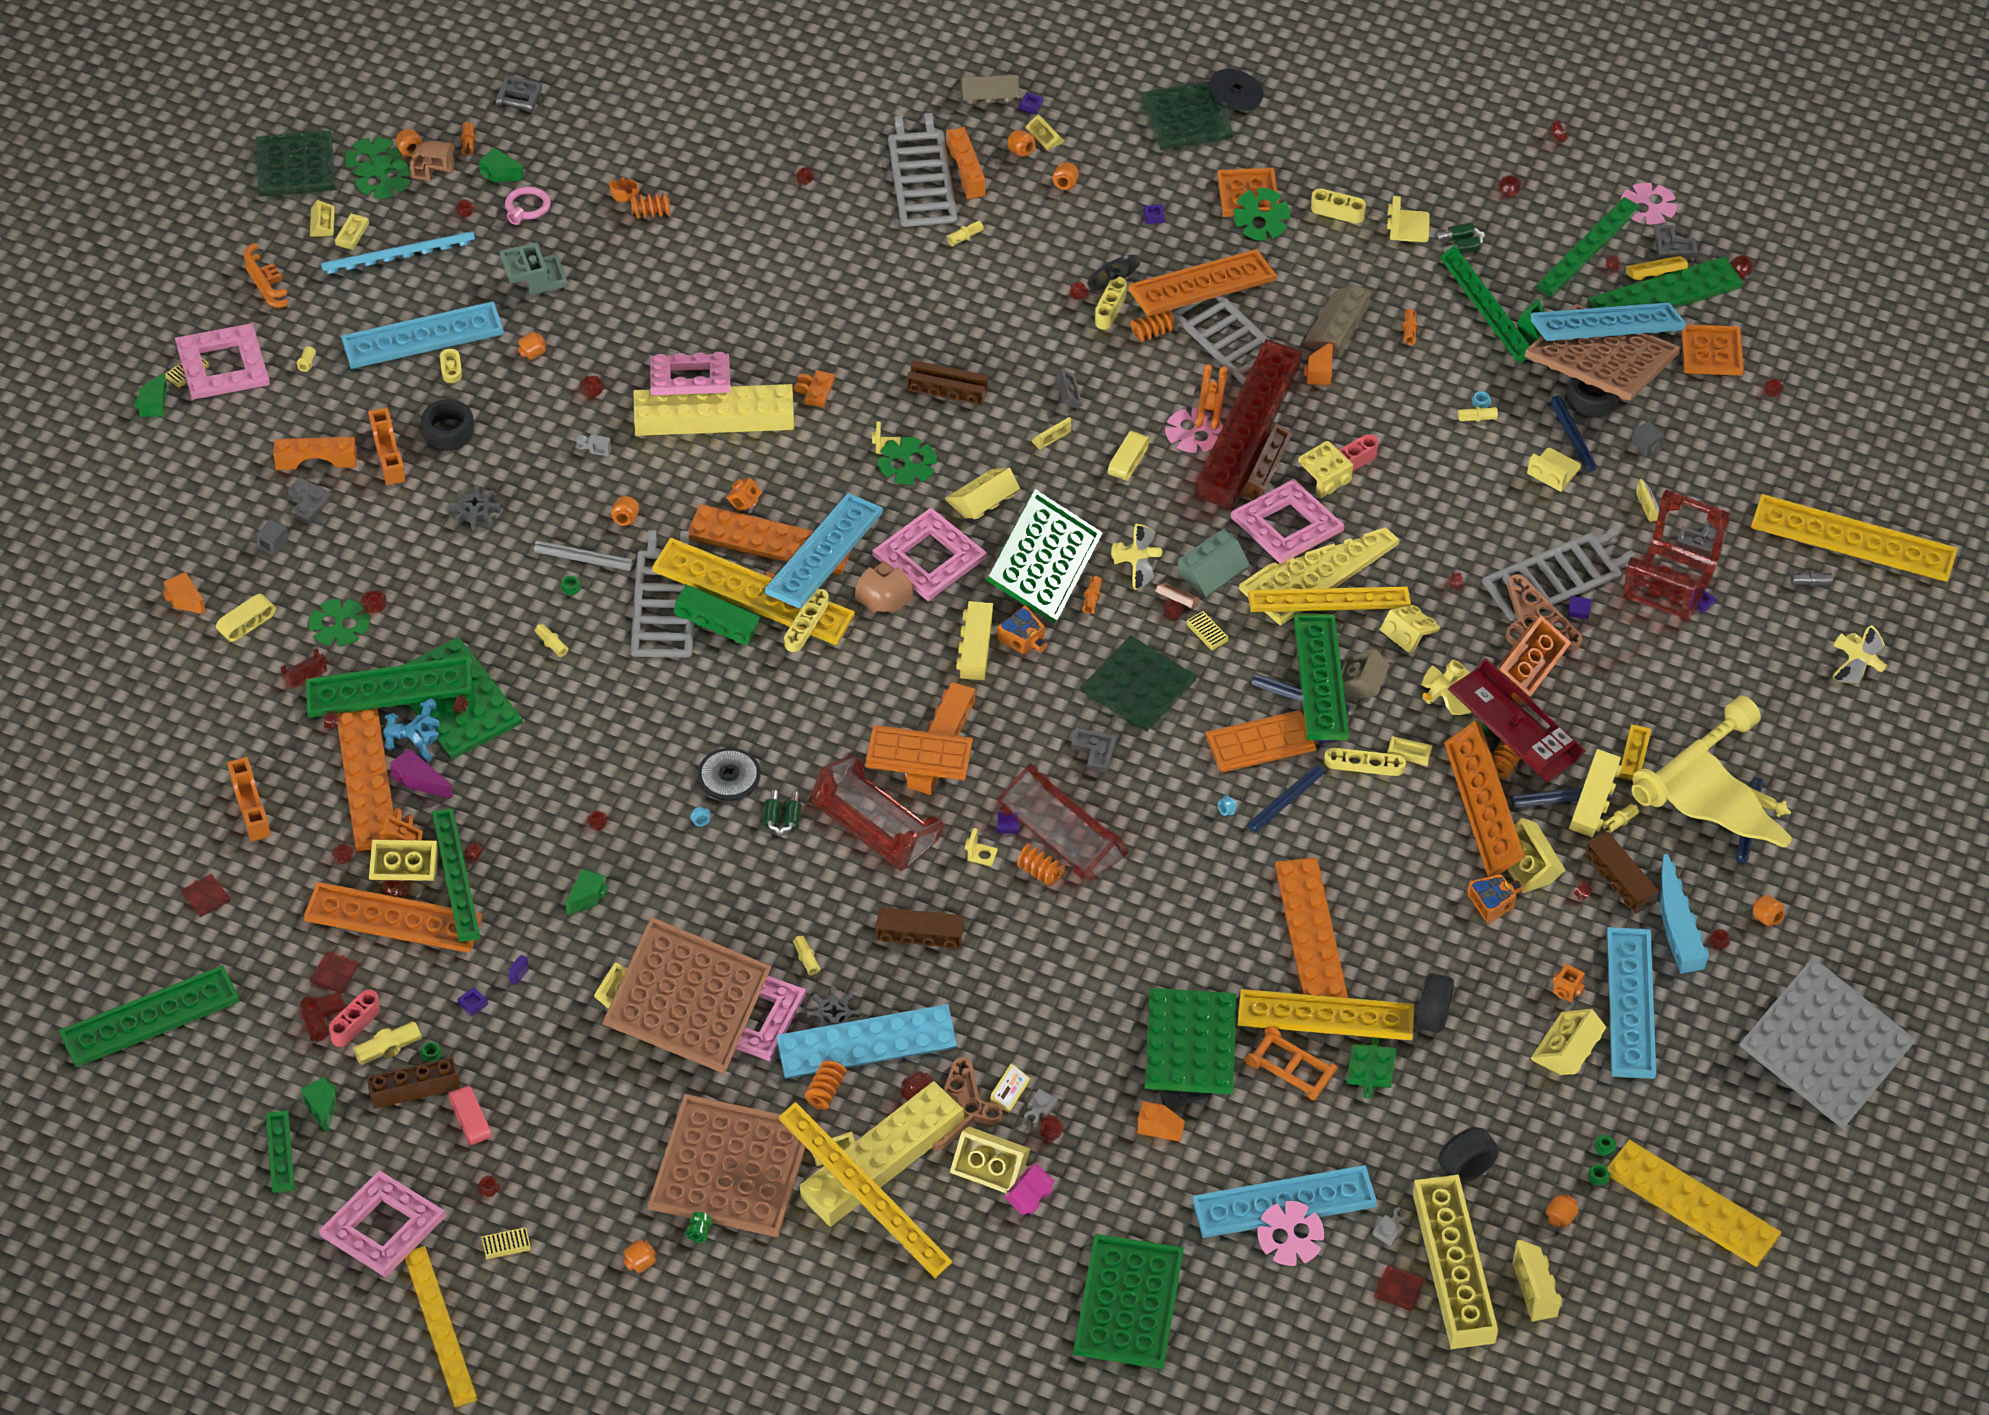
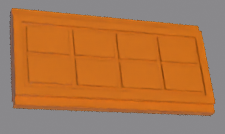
[1205,710,1316,773]
[865,725,973,780]

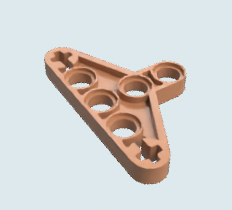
[1505,574,1583,651]
[931,1057,1002,1151]

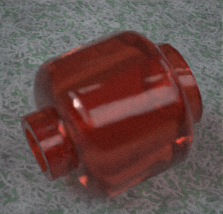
[900,1071,933,1101]

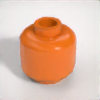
[396,129,423,157]
[1007,130,1035,157]
[1052,162,1079,190]
[517,331,547,361]
[611,496,639,526]
[1753,895,1785,926]
[1545,1194,1579,1228]
[623,1239,657,1273]

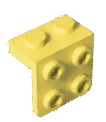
[1387,196,1430,242]
[1298,441,1353,498]
[1527,448,1581,491]
[1380,605,1440,653]

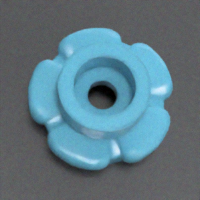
[1472,391,1491,408]
[1218,795,1237,816]
[690,807,710,826]

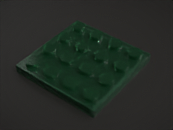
[1141,81,1234,150]
[255,130,336,197]
[1081,635,1197,732]

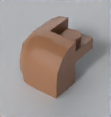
[410,140,455,181]
[855,561,913,613]

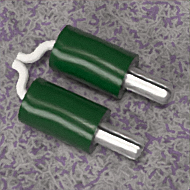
[1437,222,1485,254]
[762,790,802,834]

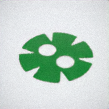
[345,137,401,178]
[355,155,411,199]
[1234,188,1290,241]
[878,437,937,485]
[308,598,370,646]

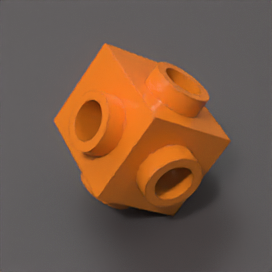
[726,478,762,512]
[1552,963,1585,1003]

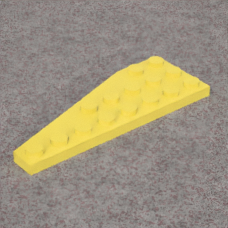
[1239,527,1399,626]

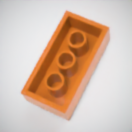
[1496,616,1571,705]

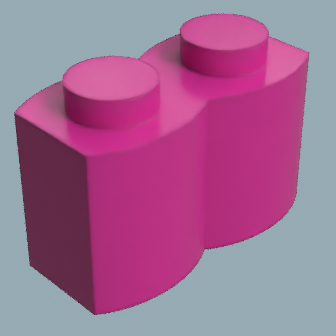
[1004,1163,1055,1215]

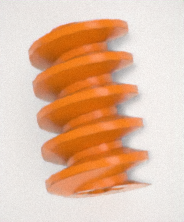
[631,193,670,219]
[1130,310,1174,342]
[1492,740,1521,779]
[1017,843,1065,886]
[805,1060,847,1110]

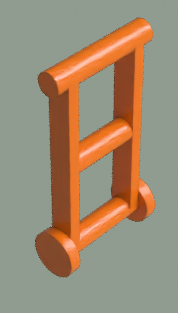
[1244,1026,1338,1100]

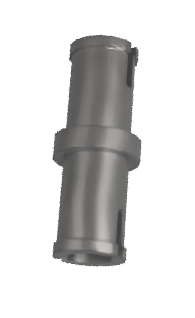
[1790,571,1833,587]

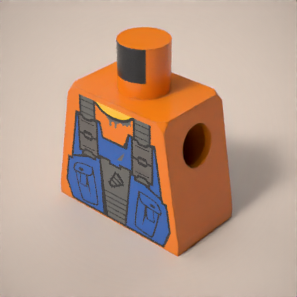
[997,606,1048,654]
[1467,874,1522,924]

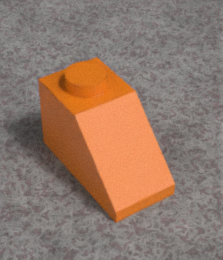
[1304,343,1333,385]
[162,572,206,614]
[1137,1101,1185,1142]

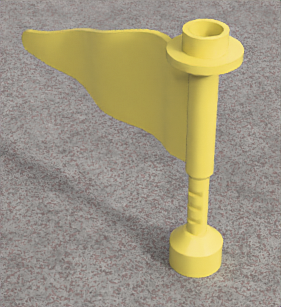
[1632,696,1792,847]

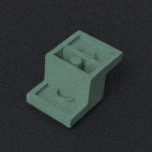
[499,242,568,295]

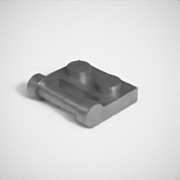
[496,76,542,112]

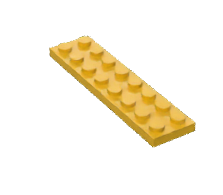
[1238,989,1414,1040]
[1607,1139,1781,1267]

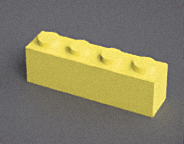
[957,601,993,680]
[1569,749,1622,838]

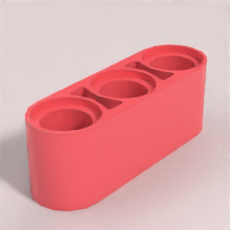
[1339,434,1378,471]
[329,990,380,1047]
[448,1085,492,1146]

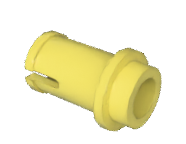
[297,346,316,372]

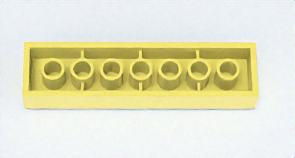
[634,384,794,436]
[800,1081,964,1227]
[1413,1175,1498,1349]

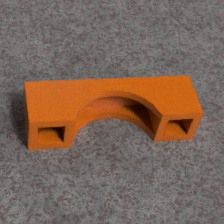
[946,127,986,199]
[368,407,406,486]
[274,437,357,470]
[227,757,271,842]

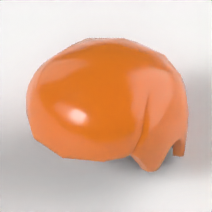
[609,177,640,203]

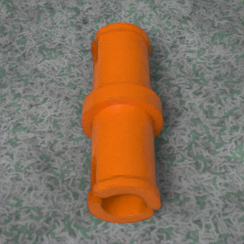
[460,122,475,156]
[1402,309,1418,345]
[1082,576,1102,614]

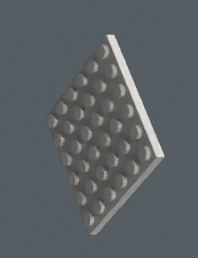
[1739,957,1916,1129]

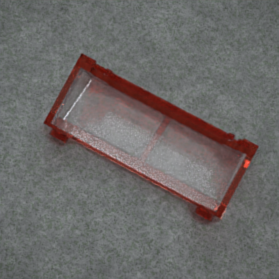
[809,754,945,871]
[996,763,1129,882]

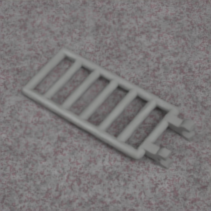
[888,113,957,227]
[1172,295,1292,390]
[1482,527,1636,622]
[630,530,694,658]

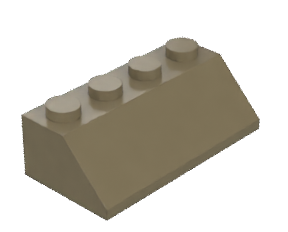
[1303,284,1371,358]

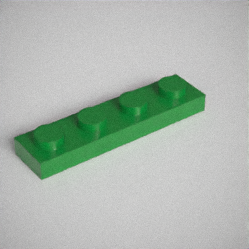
[266,1110,295,1193]

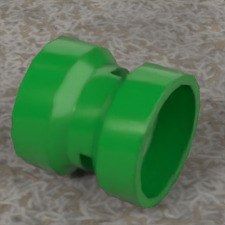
[685,1212,713,1243]

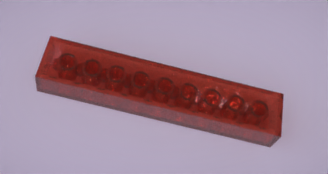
[1194,339,1303,510]

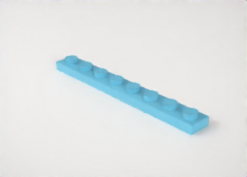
[320,231,475,274]

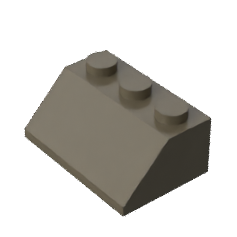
[960,75,1019,104]

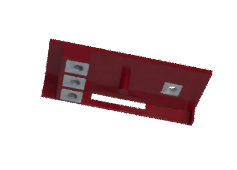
[1448,658,1586,783]

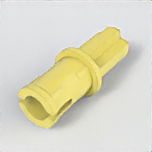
[947,221,984,246]
[1458,407,1498,422]
[534,624,569,657]
[1602,804,1639,834]
[793,936,821,976]

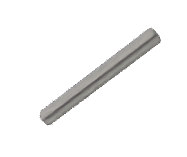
[534,541,633,571]

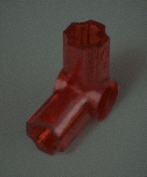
[300,992,344,1042]

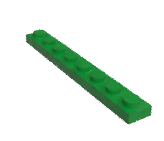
[1536,197,1640,298]
[1440,245,1530,364]
[432,808,480,942]

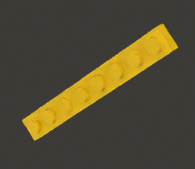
[1248,587,1411,612]
[405,1246,477,1408]

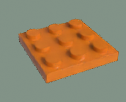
[1217,168,1279,217]
[1681,324,1744,376]

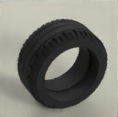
[1567,377,1619,418]
[421,399,474,451]
[1416,973,1454,1033]
[1438,1127,1499,1183]

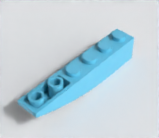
[1660,854,1709,974]

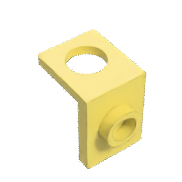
[872,422,901,454]
[965,828,998,867]

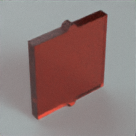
[181,874,231,918]
[310,951,359,994]
[1374,1266,1424,1311]

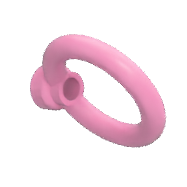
[505,187,551,225]

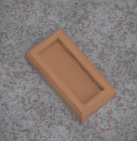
[1155,583,1200,608]

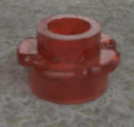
[796,167,814,185]
[456,200,475,217]
[1606,254,1619,273]
[1069,282,1088,301]
[1765,379,1784,397]
[1448,572,1464,592]
[1163,600,1183,619]
[453,694,469,714]
[324,710,338,730]
[587,810,608,830]
[464,842,484,862]
[332,844,353,864]
[1574,880,1592,900]
[1709,929,1730,949]
[478,1176,500,1197]

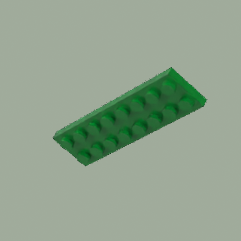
[1587,256,1743,309]
[1293,613,1349,741]
[306,655,473,718]
[59,965,240,1068]

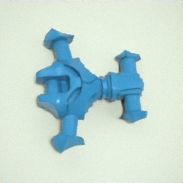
[383,698,440,763]

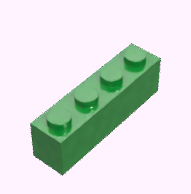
[674,584,760,646]

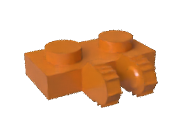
[793,370,835,408]
[380,808,423,841]

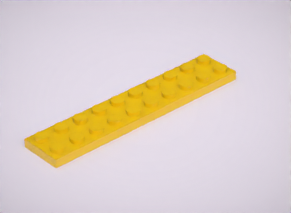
[1751,494,1958,582]
[652,537,855,646]

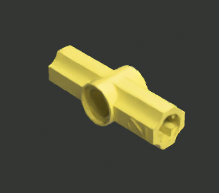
[353,1022,422,1065]

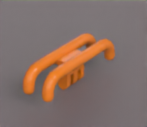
[243,243,289,308]
[1195,364,1227,430]

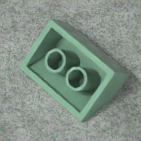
[1178,528,1250,598]

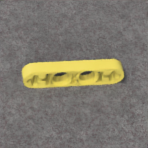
[784,589,829,652]
[1324,748,1406,776]

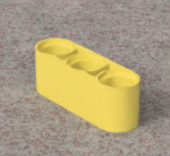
[1311,189,1366,223]
[1095,277,1127,330]
[1108,431,1150,481]
[216,594,276,642]

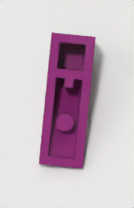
[390,749,453,799]

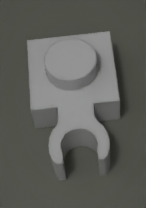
[575,434,611,457]
[1024,1089,1058,1128]
[1373,1207,1409,1246]

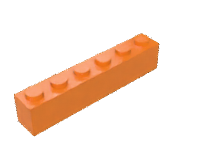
[905,682,975,795]

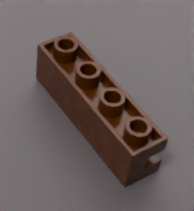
[907,360,989,406]
[1240,423,1293,500]
[1585,832,1659,914]
[876,907,964,949]
[366,1057,460,1109]

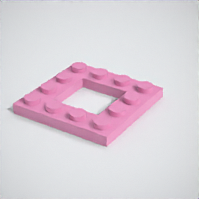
[175,323,270,400]
[650,352,730,395]
[1231,479,1344,564]
[872,508,987,601]
[736,976,806,1061]
[319,1170,446,1278]

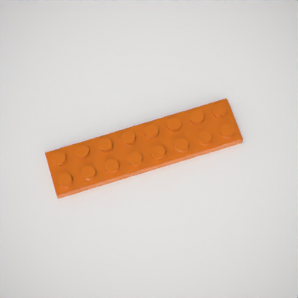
[1128,249,1277,316]
[688,504,851,575]
[336,708,394,852]
[1444,721,1525,877]
[1275,857,1348,998]
[304,882,482,953]

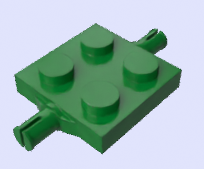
[1347,1037,1397,1099]

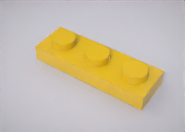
[1626,256,1688,280]
[1619,724,1651,781]

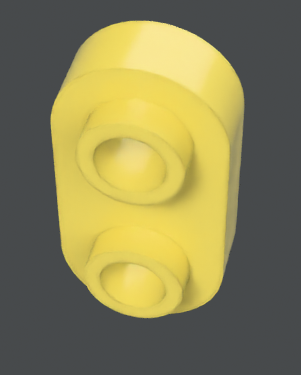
[440,349,462,383]

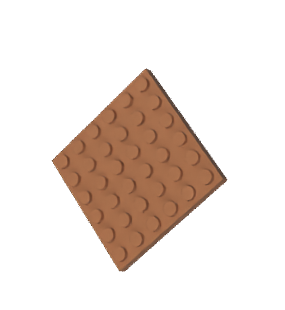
[1525,304,1680,401]
[603,917,772,1074]
[648,1094,806,1237]

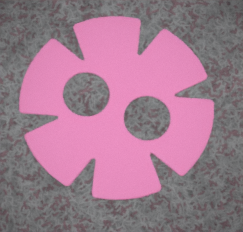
[1621,183,1677,224]
[1165,408,1224,453]
[1258,1201,1324,1266]

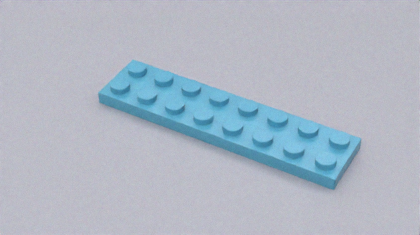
[341,301,504,369]
[1530,303,1687,341]
[765,493,883,609]
[1607,927,1656,1079]
[777,1004,957,1079]
[1192,1165,1377,1238]

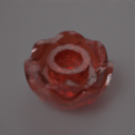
[1550,120,1568,142]
[1498,175,1522,197]
[1730,255,1754,277]
[580,376,604,398]
[361,590,387,614]
[381,880,408,898]
[1040,1114,1062,1142]

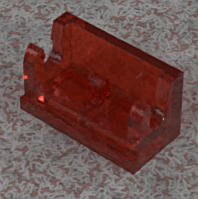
[281,648,327,690]

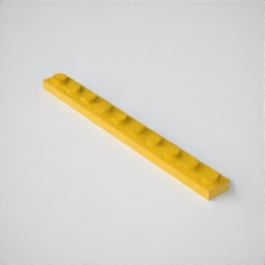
[779,1102,953,1279]

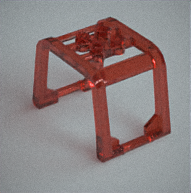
[1623,489,1731,623]

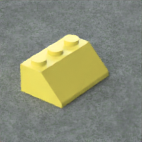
[945,467,1020,520]
[1508,818,1566,893]
[369,840,439,881]
[1531,1009,1606,1075]
[949,1127,1030,1193]
[1512,1240,1562,1322]

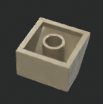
[1341,649,1390,699]

